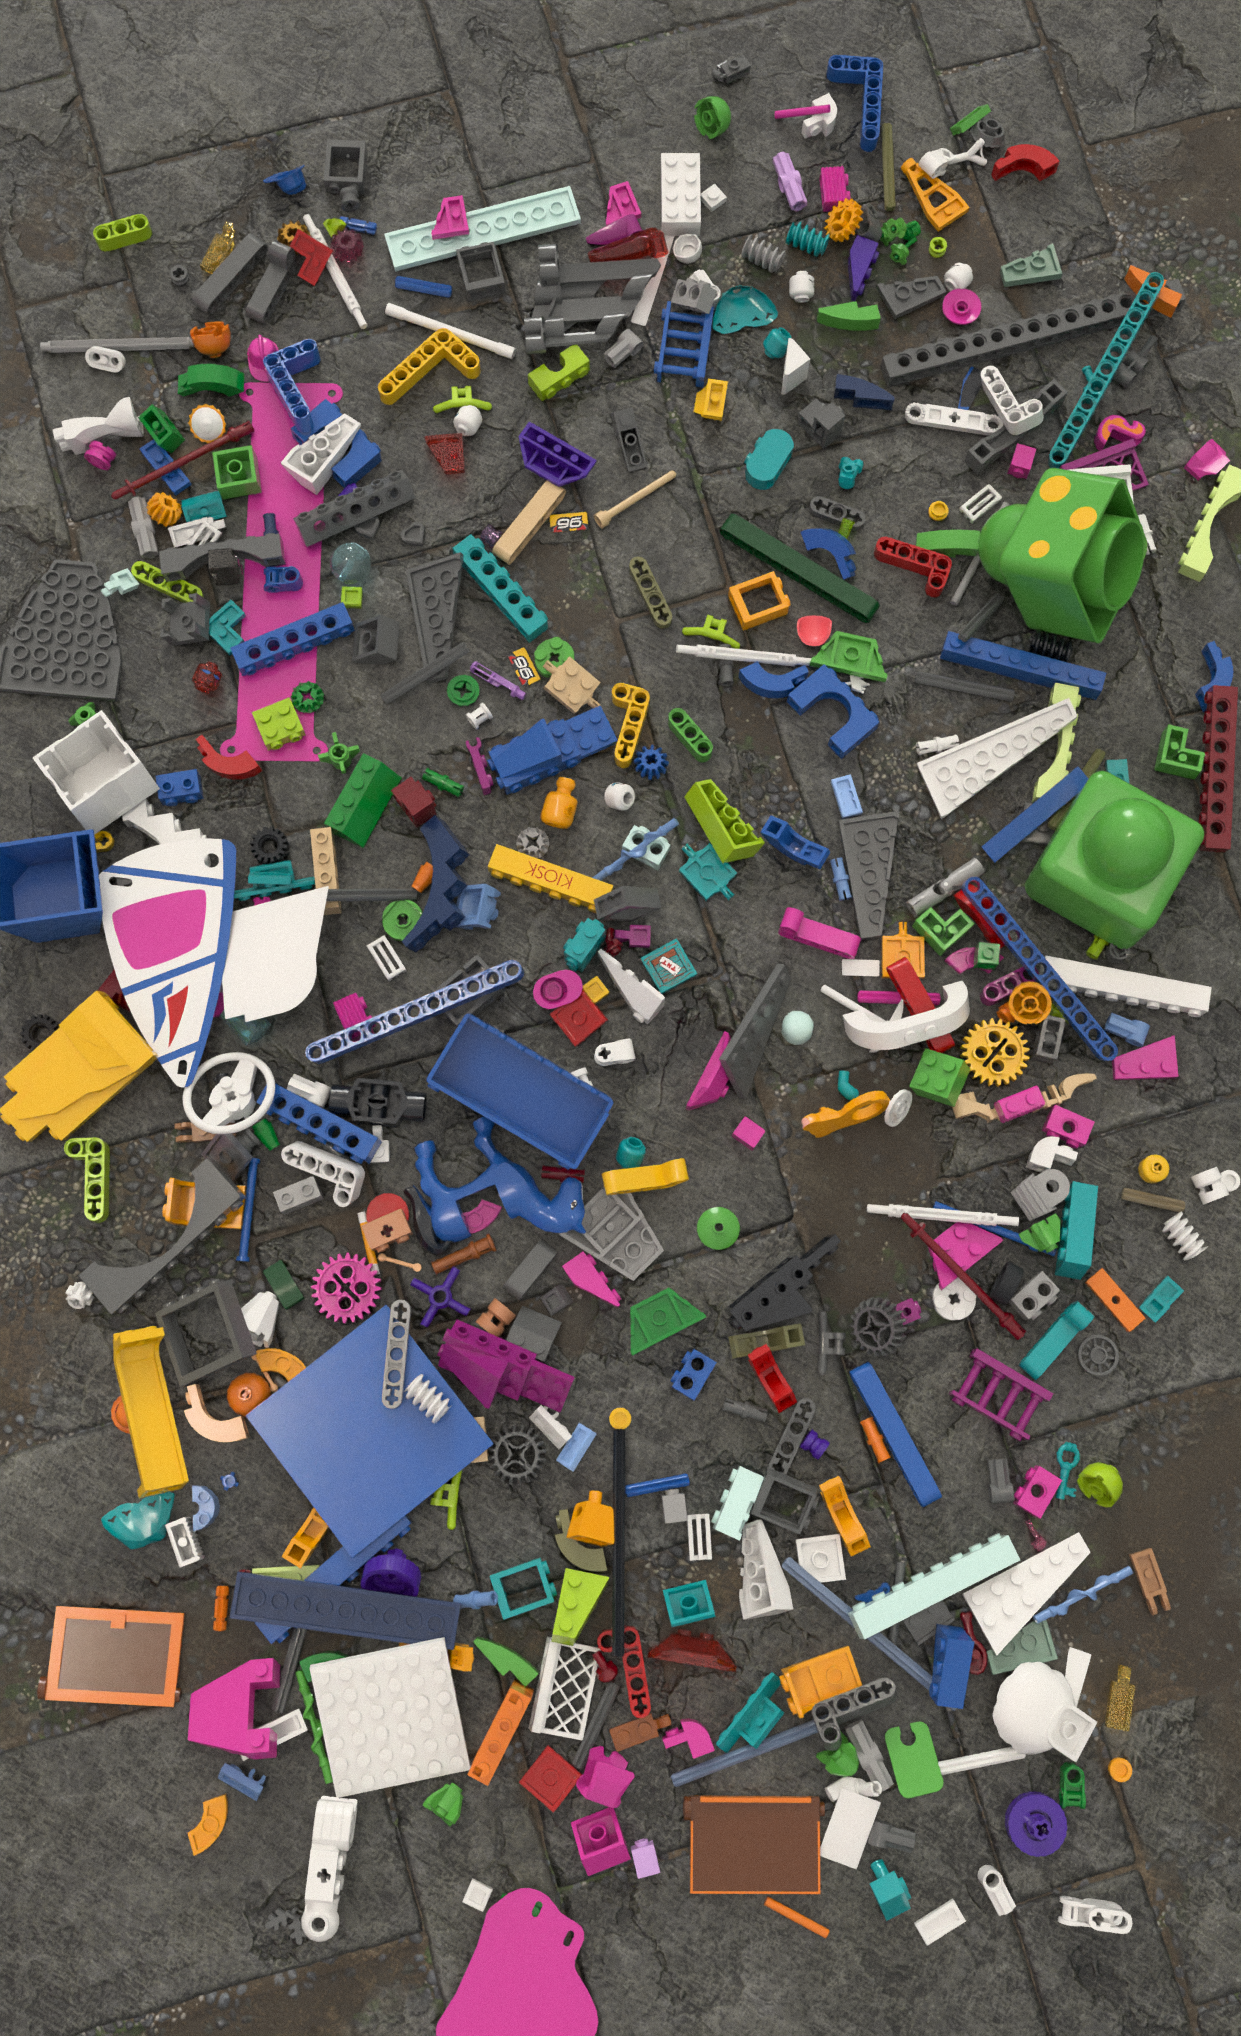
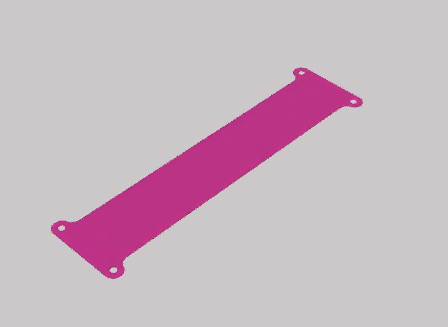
[220,382,343,761]

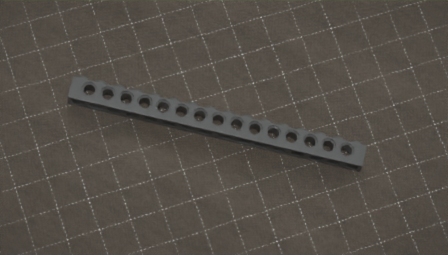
[880,279,1186,388]

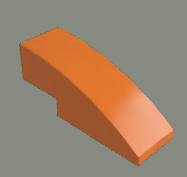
[1124,265,1182,318]

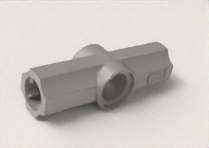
[128,496,159,559]
[845,1719,894,1791]

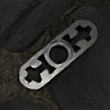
[809,496,865,531]

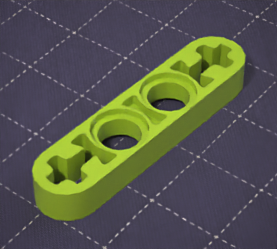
[131,561,204,603]

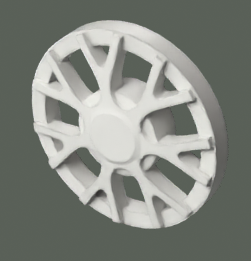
[884,1089,912,1127]

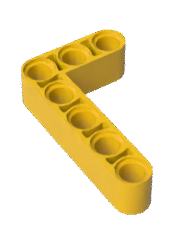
[378,328,481,405]

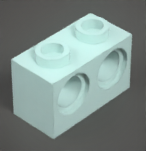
[622,825,670,871]

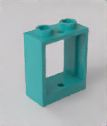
[489,1557,557,1620]

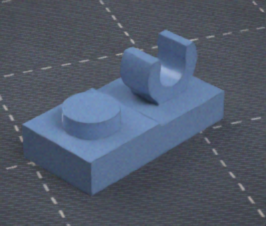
[218,1763,266,1801]

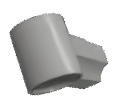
[603,329,643,368]

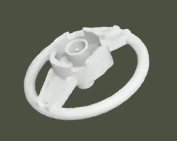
[183,1052,275,1134]

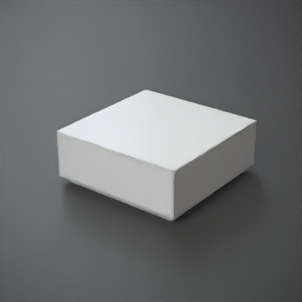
[462,1878,493,1912]

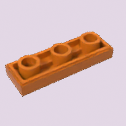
[1085,1268,1145,1332]

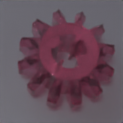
[330,227,364,263]

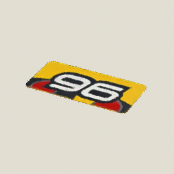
[549,512,588,532]
[508,648,540,687]

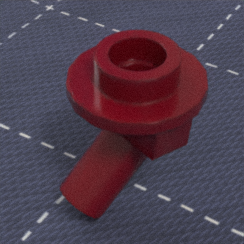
[604,928,623,957]
[592,1650,618,1683]

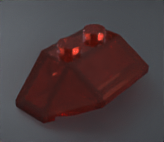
[647,1629,737,1672]

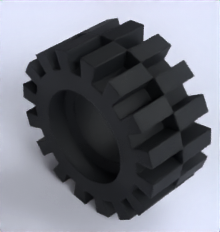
[250,826,290,865]
[20,1014,60,1051]

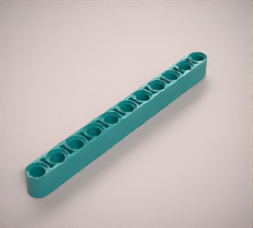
[1048,272,1164,469]

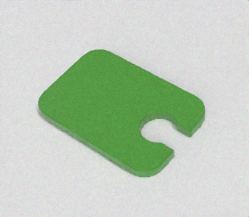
[885,1722,943,1799]

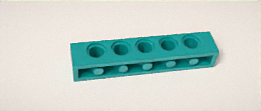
[452,534,548,643]

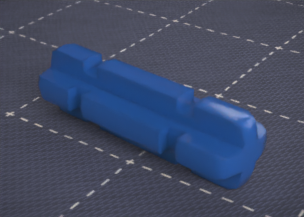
[340,216,377,235]

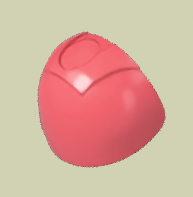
[797,615,832,646]

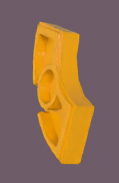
[255,1348,306,1382]
[188,1794,228,1856]

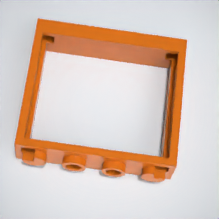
[467,1678,534,1786]

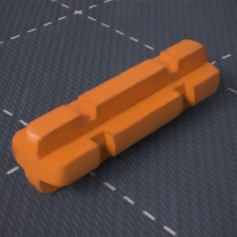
[213,1586,229,1631]

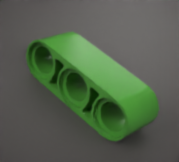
[668,708,713,762]

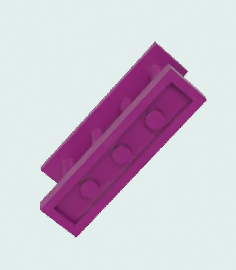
[948,1348,1053,1441]

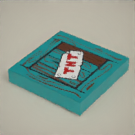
[640,938,697,994]

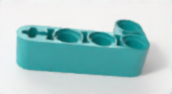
[1018,1301,1095,1380]

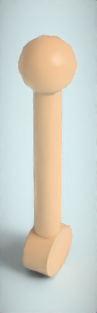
[378,1253,422,1272]
[252,1355,278,1392]

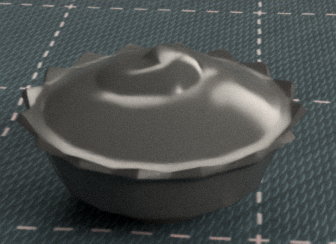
[970,118,1005,149]

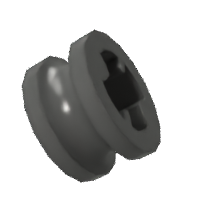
[170,265,189,286]

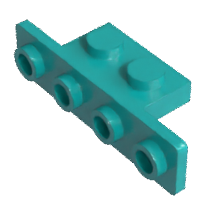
[234,860,315,901]
[716,1672,784,1753]

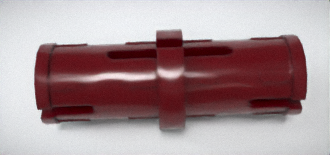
[541,1165,585,1183]

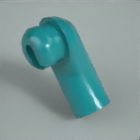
[837,1071,859,1100]

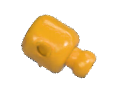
[541,777,577,829]

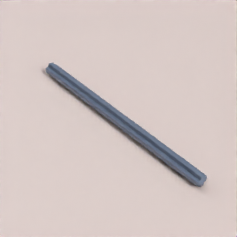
[782,1557,957,1711]
[671,1696,878,1787]

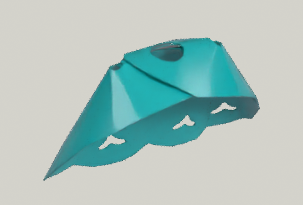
[713,285,778,334]
[101,1492,175,1549]

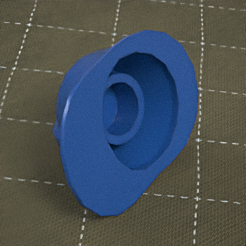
[263,165,306,195]

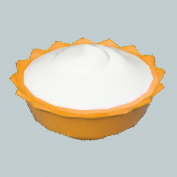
[188,404,226,443]

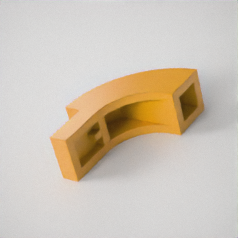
[282,1507,329,1569]

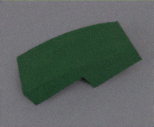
[263,1260,305,1310]

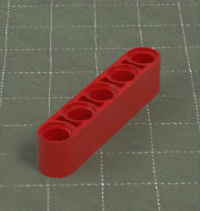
[886,957,955,1053]

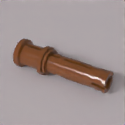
[431,1234,497,1275]

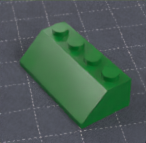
[324,753,402,848]

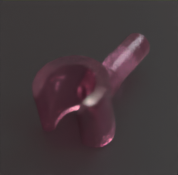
[1025,1519,1046,1552]

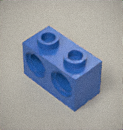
[670,1349,717,1401]

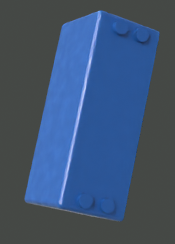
[427,1013,613,1170]

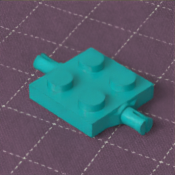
[679,843,737,901]

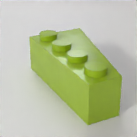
[684,779,765,863]

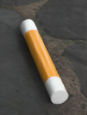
[357,1211,380,1275]

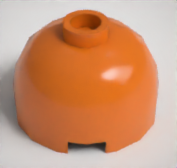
[190,321,231,358]
[227,1373,272,1416]

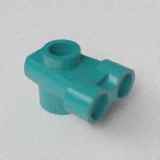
[839,457,864,489]

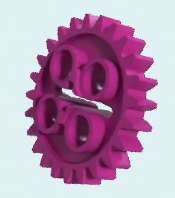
[311,1253,382,1324]

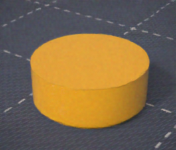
[1108,1757,1132,1782]

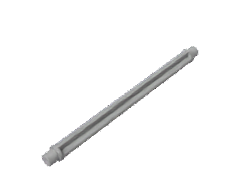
[40,337,194,353]

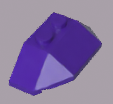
[518,422,597,487]

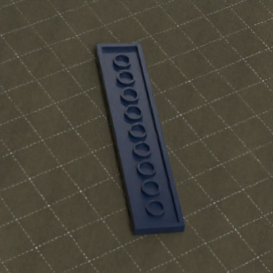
[230,1571,461,1650]

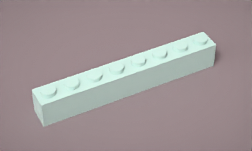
[848,1533,1020,1639]

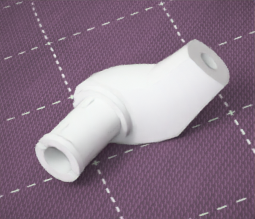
[825,1777,882,1802]

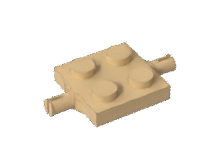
[542,656,601,715]

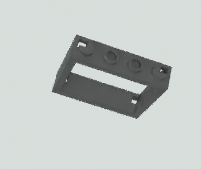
[155,1278,257,1387]

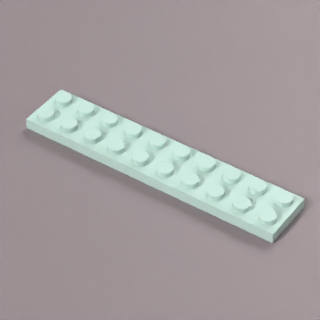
[384,186,581,272]

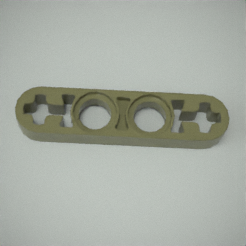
[629,557,672,629]

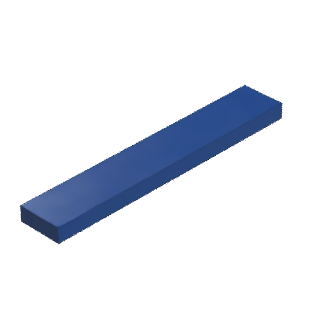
[981,766,1088,863]

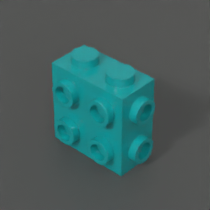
[563,918,605,973]

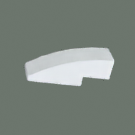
[240,1709,308,1761]

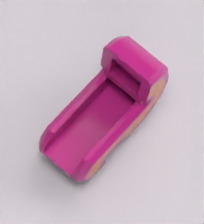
[1094,415,1146,451]

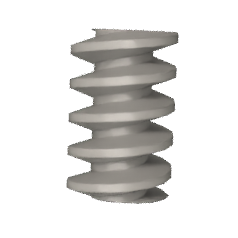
[741,235,786,273]

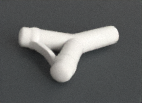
[949,138,987,166]

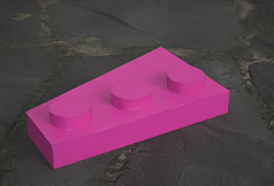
[1112,1035,1178,1080]

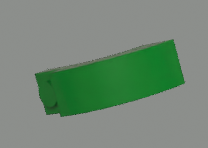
[178,364,245,397]

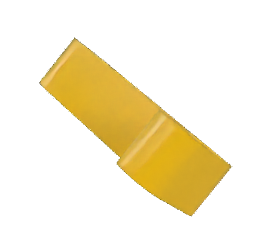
[612,683,650,768]
[602,1158,689,1196]

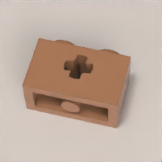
[361,1209,413,1253]

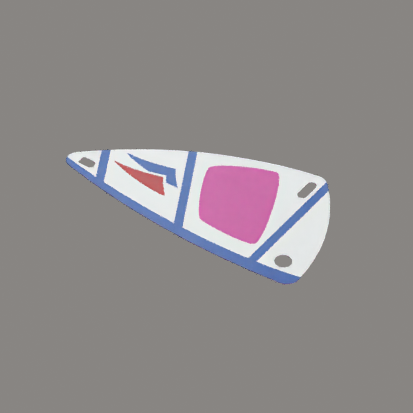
[99,839,236,1087]

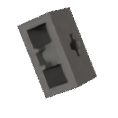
[1031,1015,1066,1064]

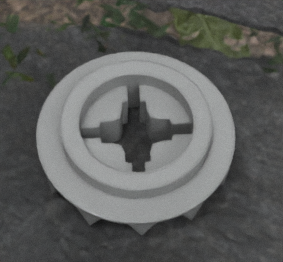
[516,827,549,859]

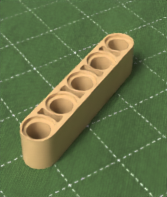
[492,481,566,565]

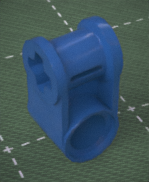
[264,566,303,593]

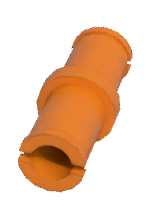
[860,1416,891,1463]

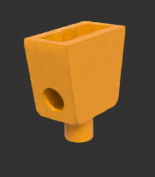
[567,1491,614,1547]

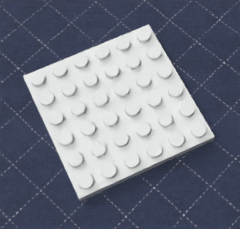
[310,1637,471,1798]

